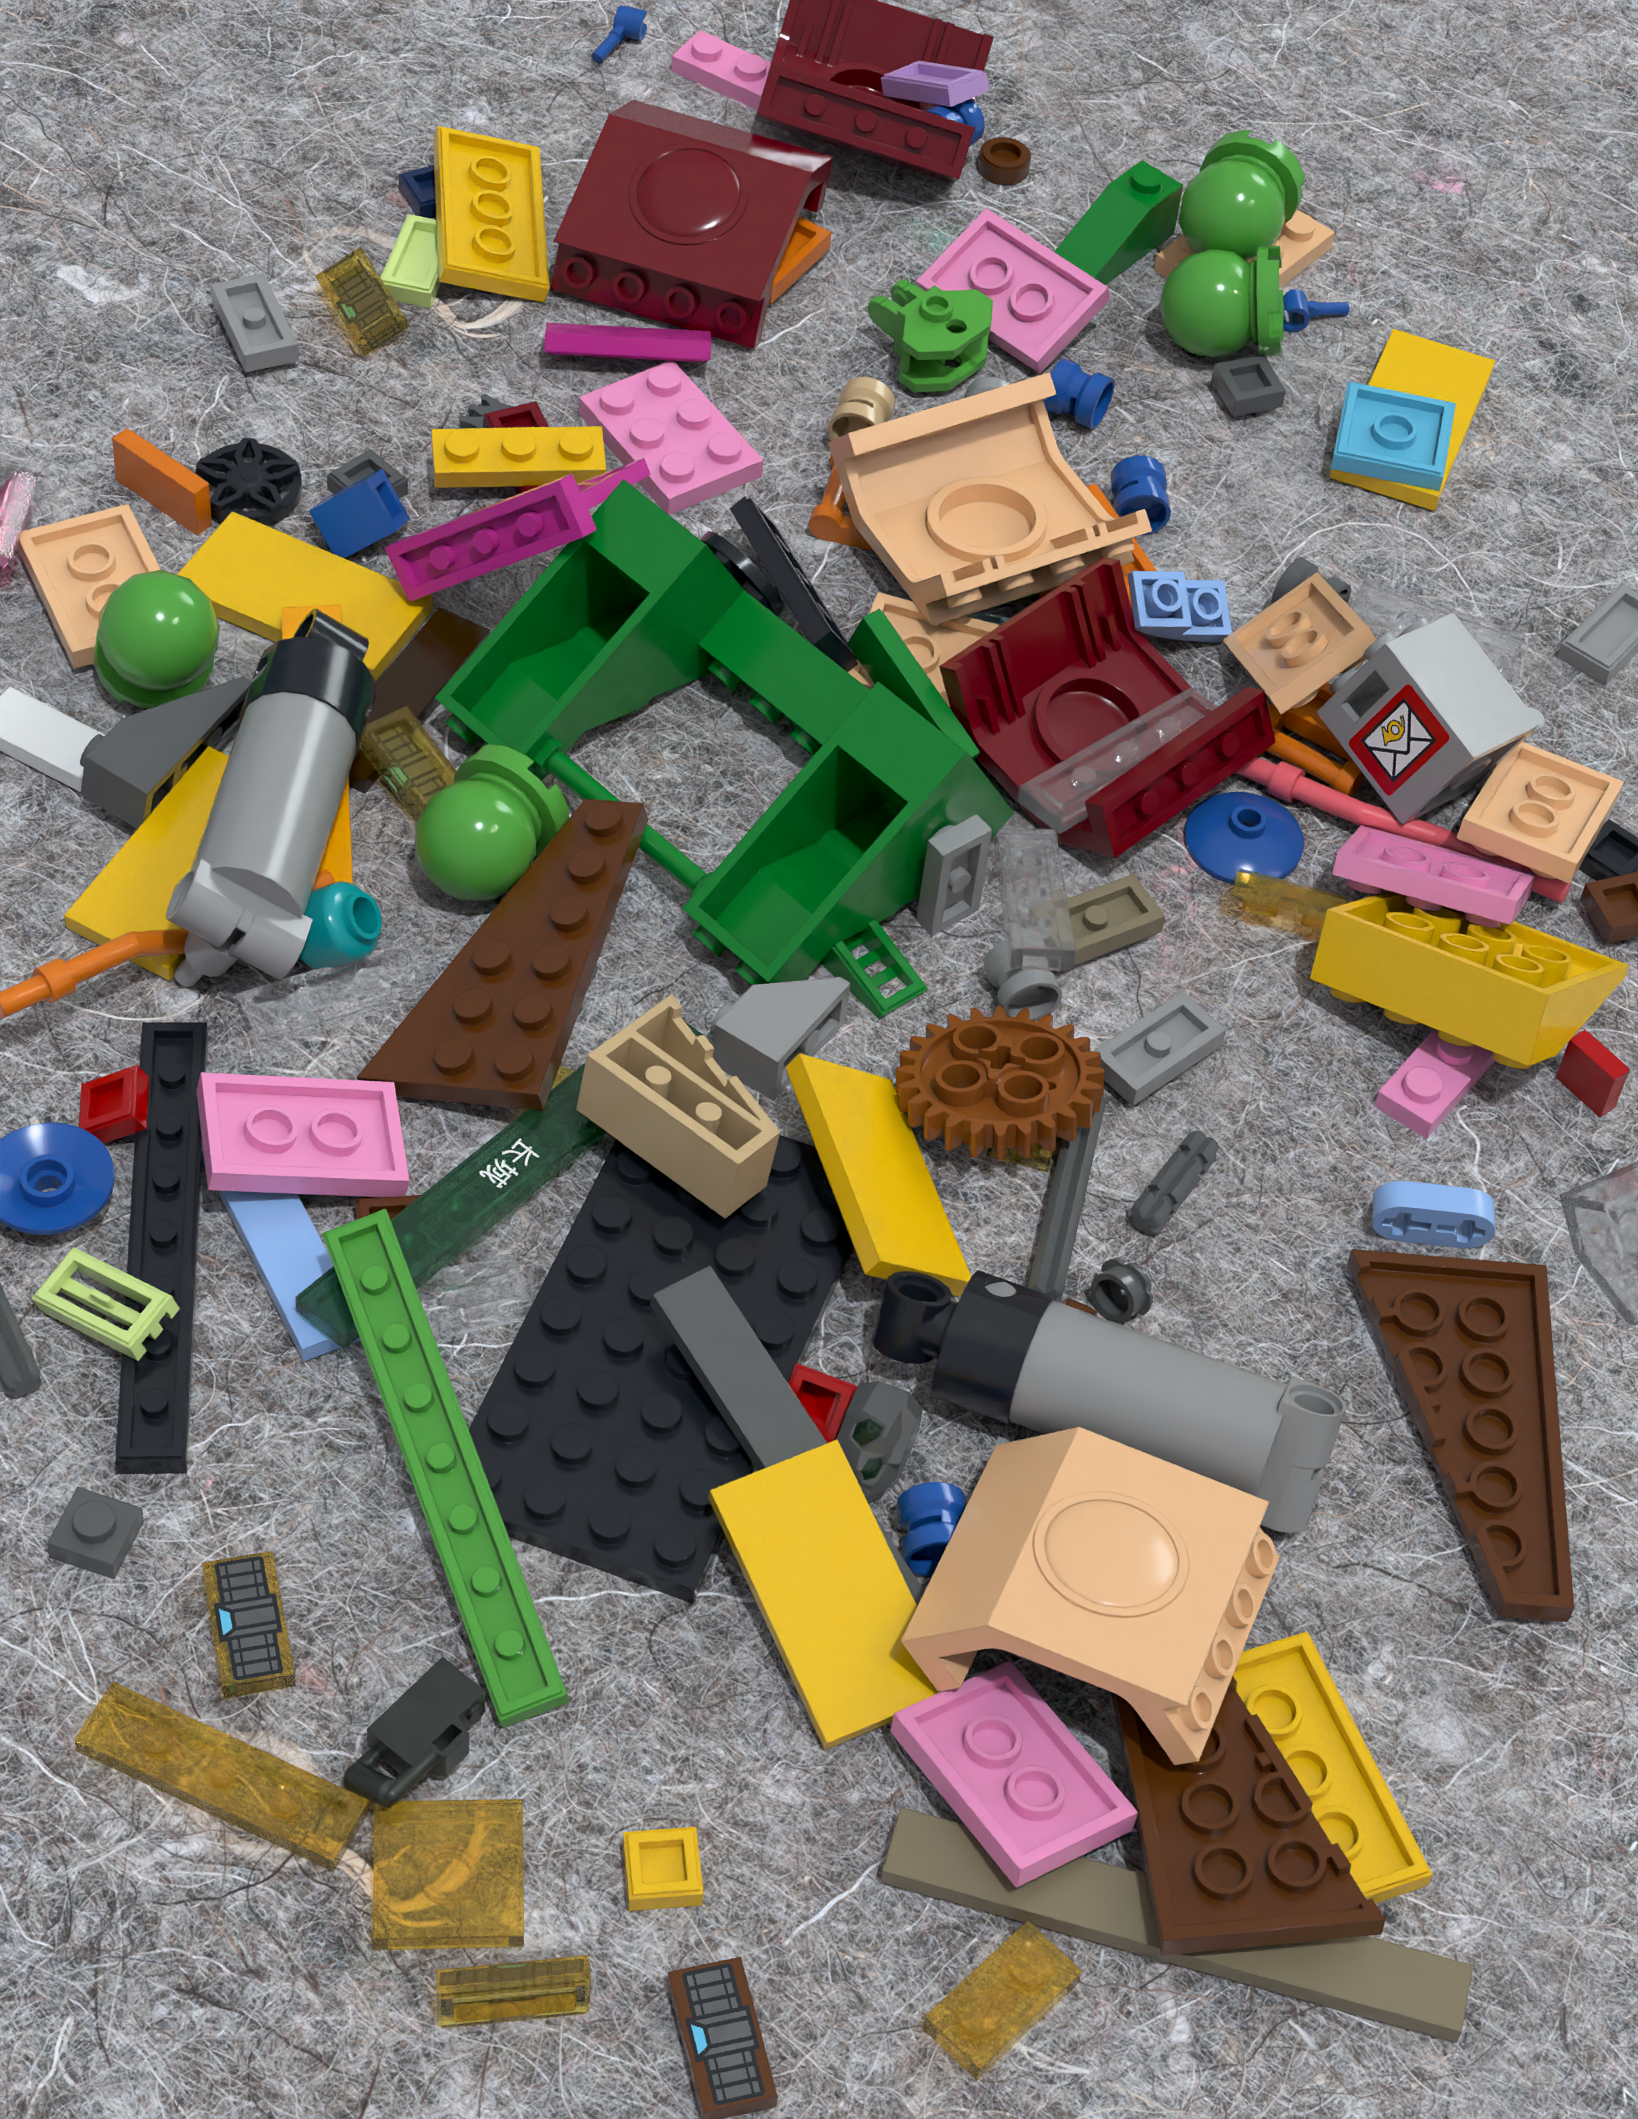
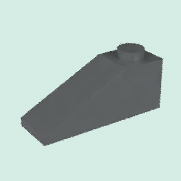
[80,676,251,829]

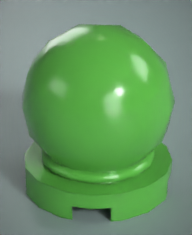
[1179,130,1305,264]
[1159,246,1284,359]
[93,570,220,709]
[415,744,569,901]

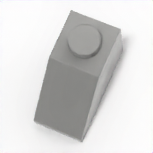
[710,977,851,1101]

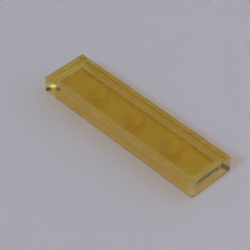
[74,1681,370,1872]

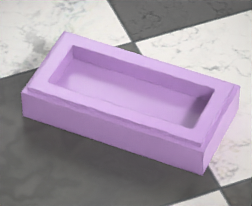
[881,61,990,107]

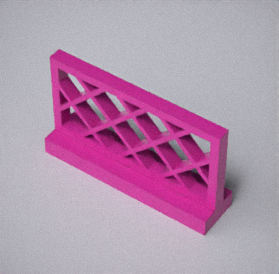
[385,458,651,602]

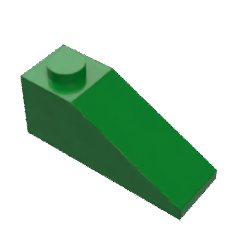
[1054,160,1183,285]

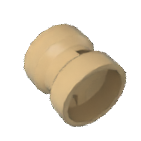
[828,377,896,441]

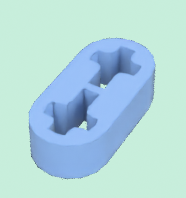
[1373,1181,1495,1248]

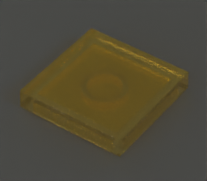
[373,1799,524,1950]

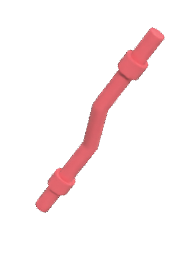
[1234,757,1572,904]

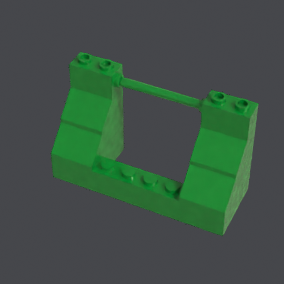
[435,479,1014,985]

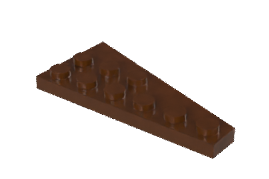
[357,799,648,1111]
[1347,1249,1574,1622]
[1111,1676,1385,1956]

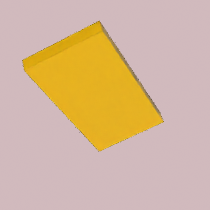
[433,126,550,303]
[1329,329,1496,511]
[177,511,433,682]
[64,746,229,981]
[786,1053,971,1297]
[708,1439,942,1750]
[1233,1631,1433,1904]

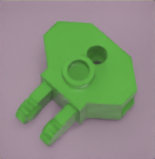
[866,279,993,392]

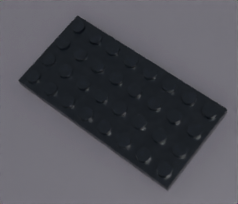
[469,1135,854,1604]

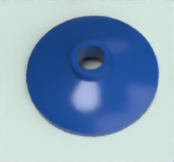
[1184,792,1304,887]
[0,1122,115,1235]

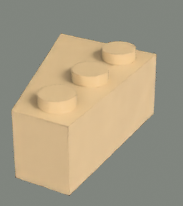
[576,994,780,1218]

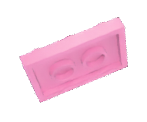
[916,208,1110,374]
[578,361,764,515]
[1332,825,1536,927]
[196,1072,410,1197]
[890,1661,1138,1888]

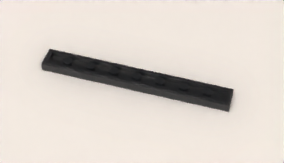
[115,1022,208,1474]

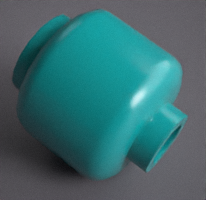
[299,881,382,972]

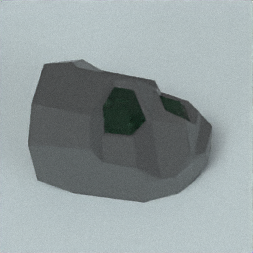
[836,1381,923,1504]

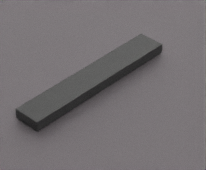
[650,1266,925,1607]

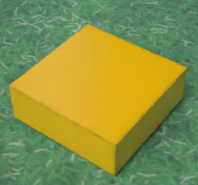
[622,1827,704,1911]

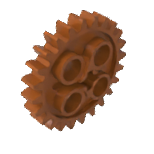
[896,1006,1104,1160]

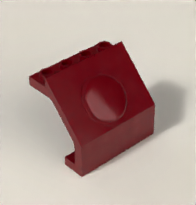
[755,0,994,184]
[551,100,833,349]
[939,557,1276,858]

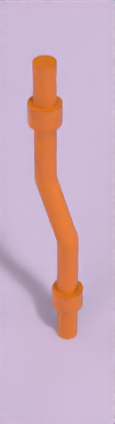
[0,869,335,1019]

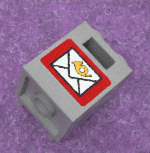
[1317,612,1545,825]

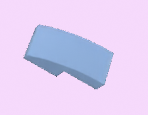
[1128,571,1232,643]

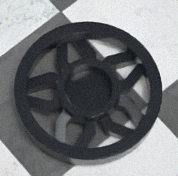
[195,438,302,525]
[700,531,784,616]

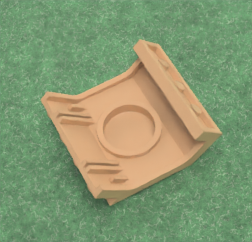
[828,372,1152,626]
[901,1427,1280,1765]

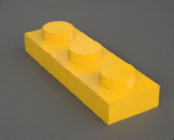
[431,426,606,488]

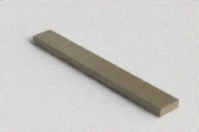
[880,1807,1473,2043]

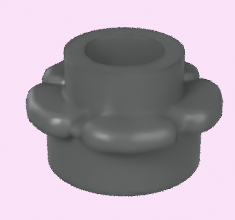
[1091,1258,1153,1322]

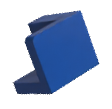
[309,468,410,558]

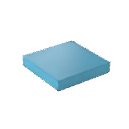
[1330,381,1456,491]

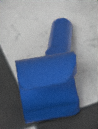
[591,5,647,63]
[1283,289,1349,332]

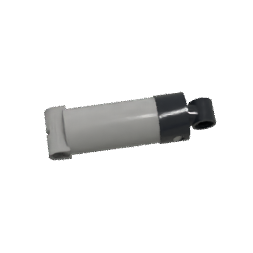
[165,609,376,987]
[871,1270,1346,1533]

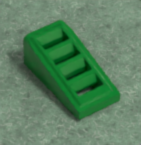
[820,919,928,1020]

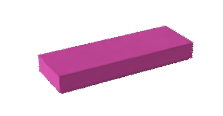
[544,322,711,363]

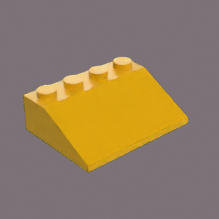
[1310,891,1629,1069]

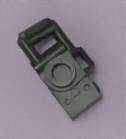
[344,1657,485,1808]

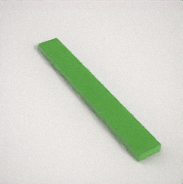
[322,1209,570,1728]

